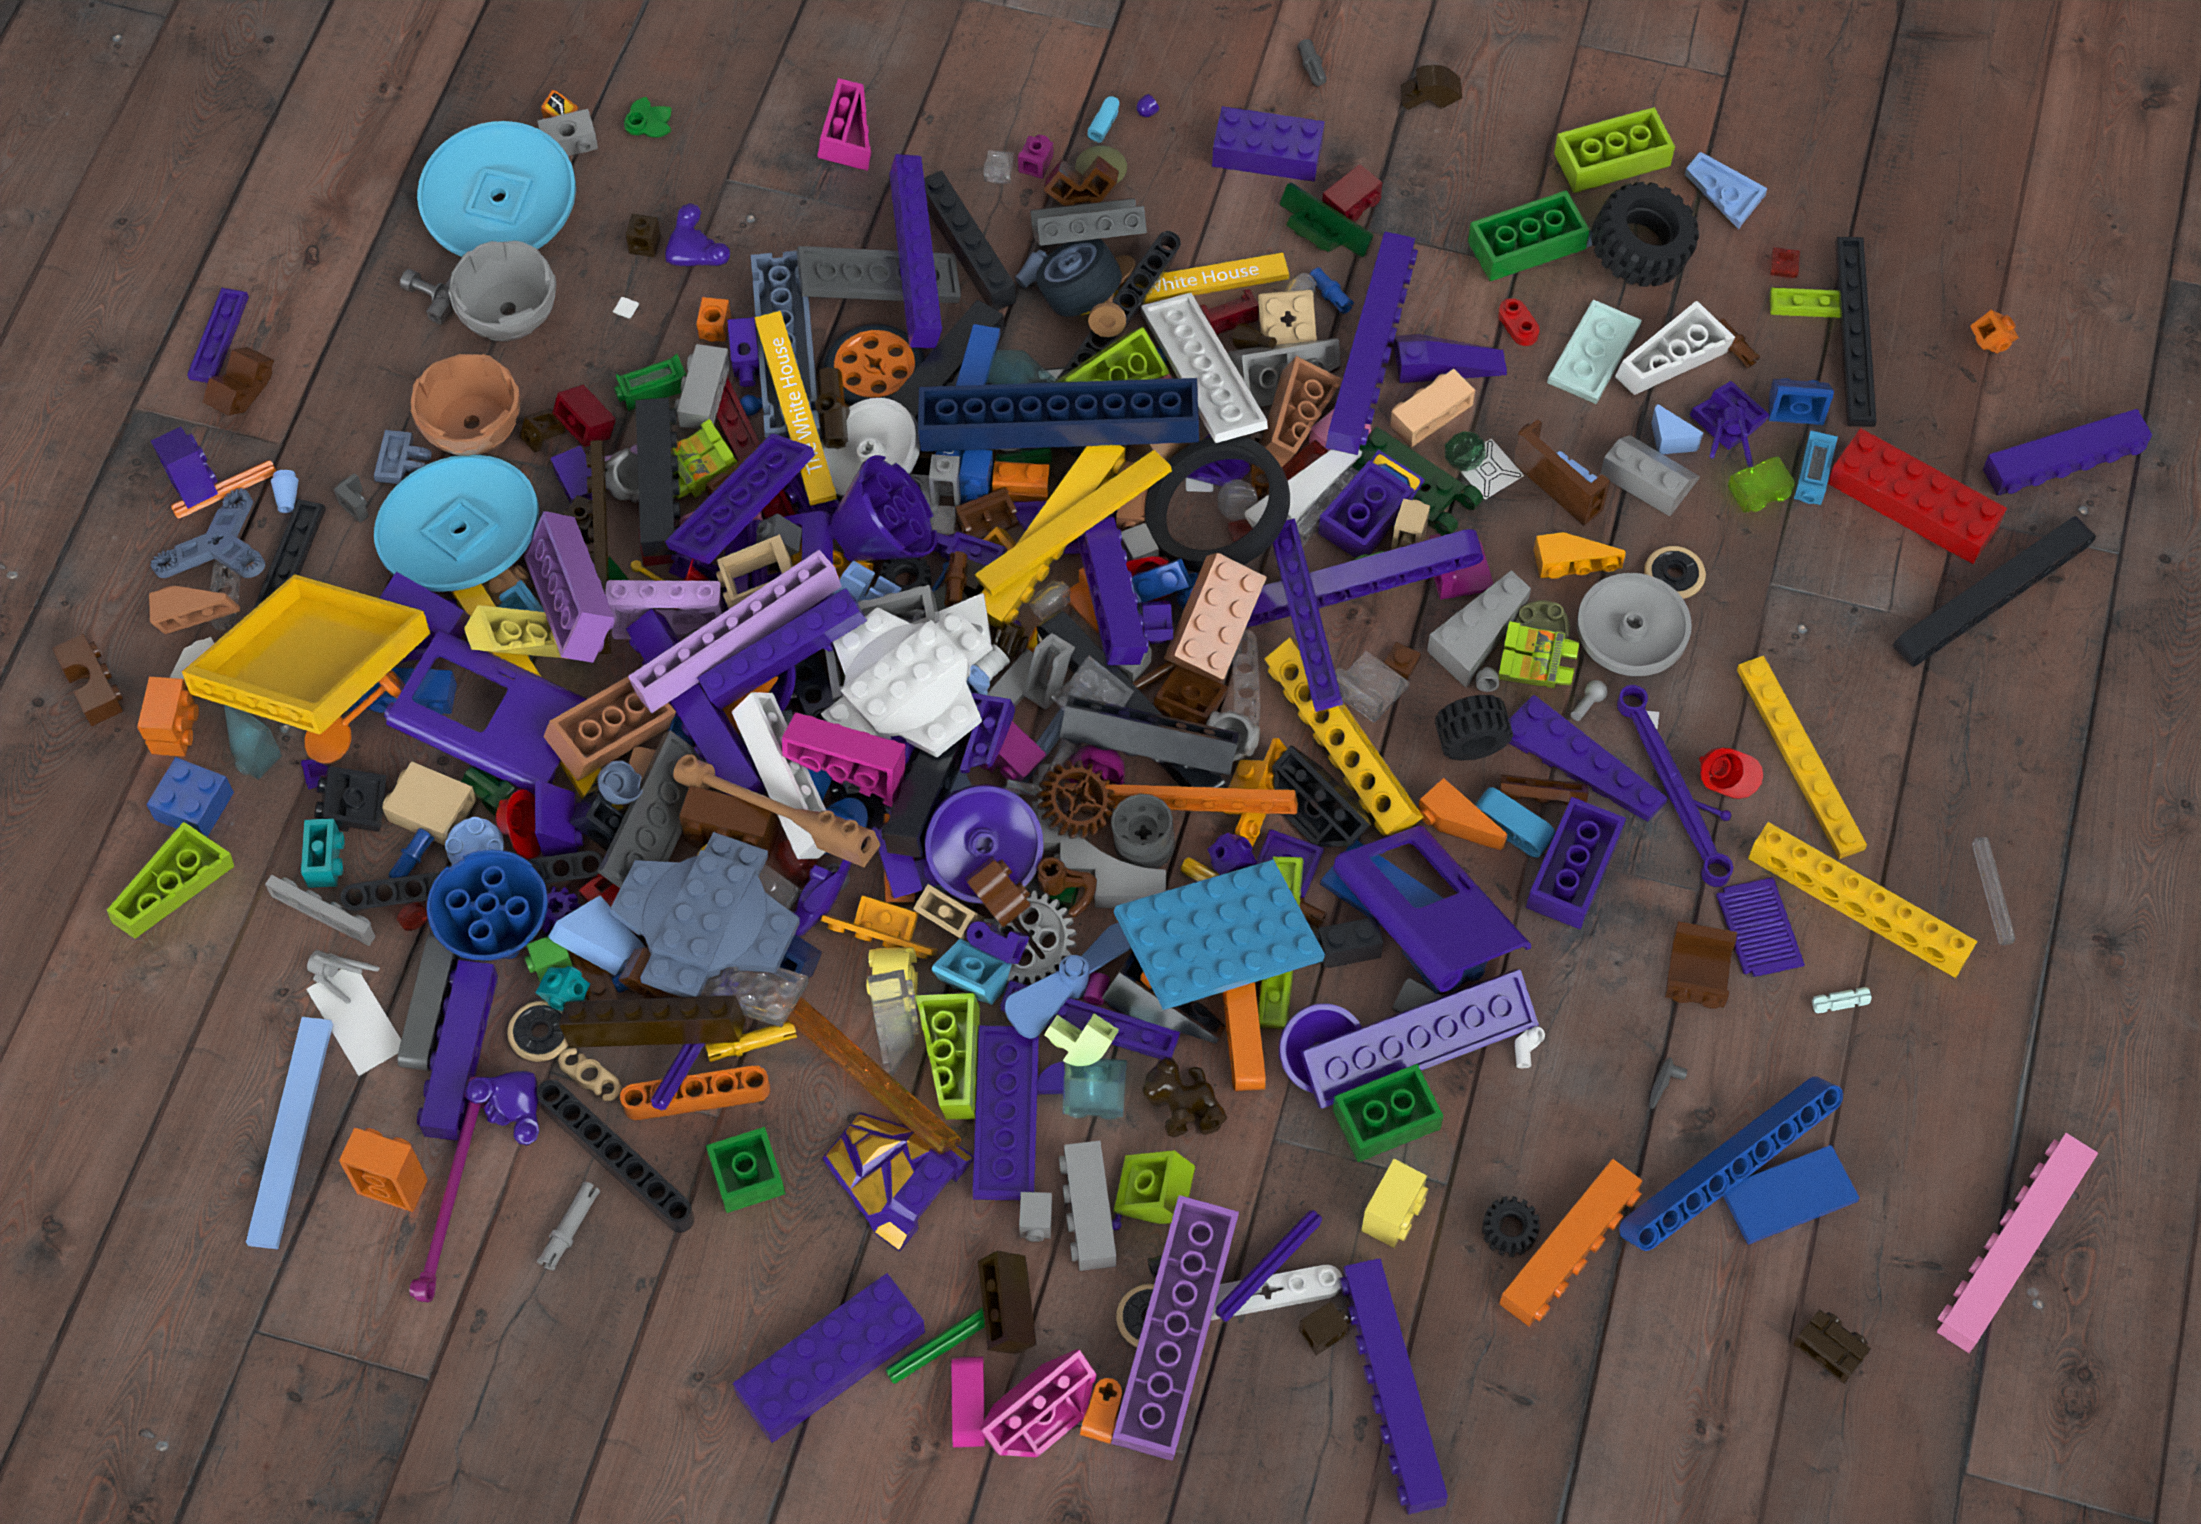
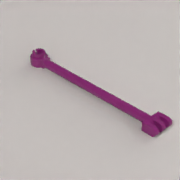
[410,1077,487,1303]

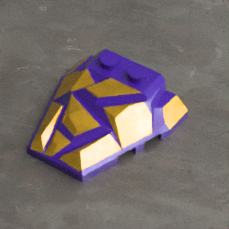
[822,1112,974,1252]

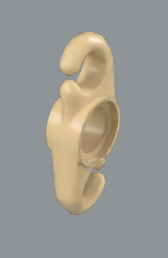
[558,1048,622,1101]

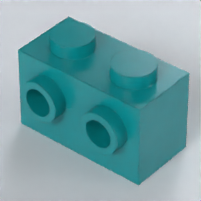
[301,819,345,888]

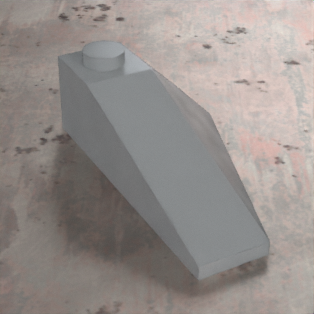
[1228,338,1341,407]

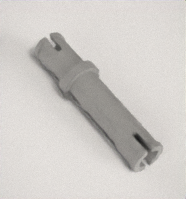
[537,1182,600,1270]

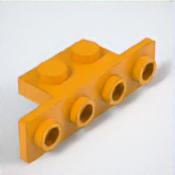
[1224,738,1287,848]
[821,895,938,959]

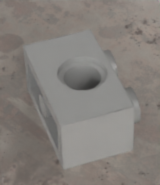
[537,109,598,156]

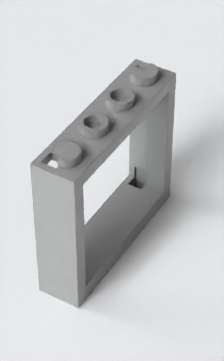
[825,585,939,702]

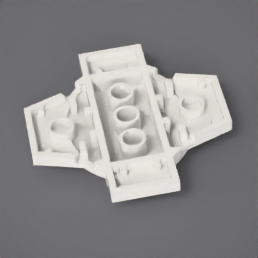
[821,607,993,757]

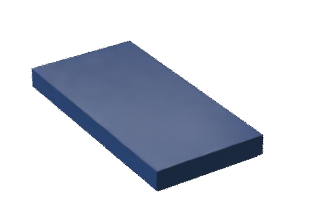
[1320,840,1444,926]
[1723,1145,1860,1245]

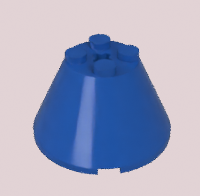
[427,850,548,961]

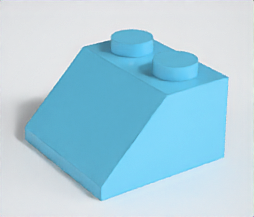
[932,939,1012,1005]

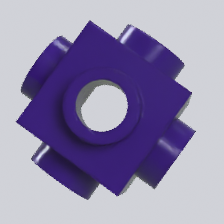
[1207,833,1258,875]

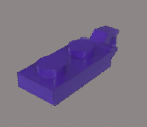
[933,531,1007,566]

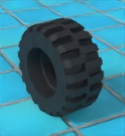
[1591,182,1699,287]

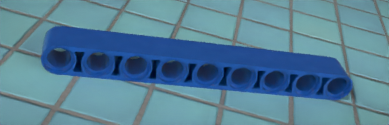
[1619,1076,1843,1251]

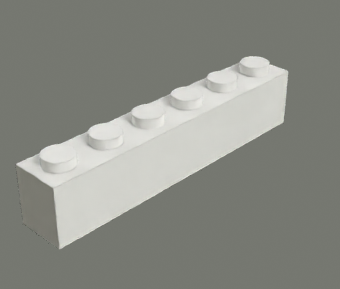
[732,692,826,859]

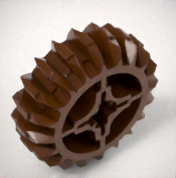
[1036,760,1115,839]

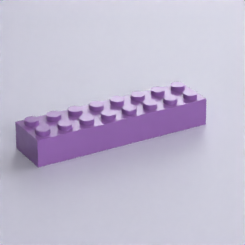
[1111,1195,1239,1461]

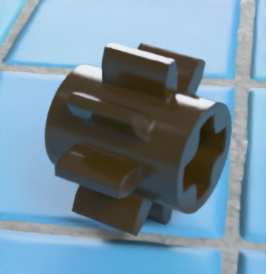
[993,622,1028,656]

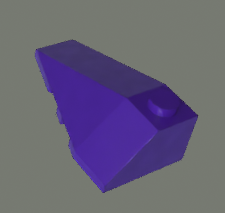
[1393,334,1507,383]

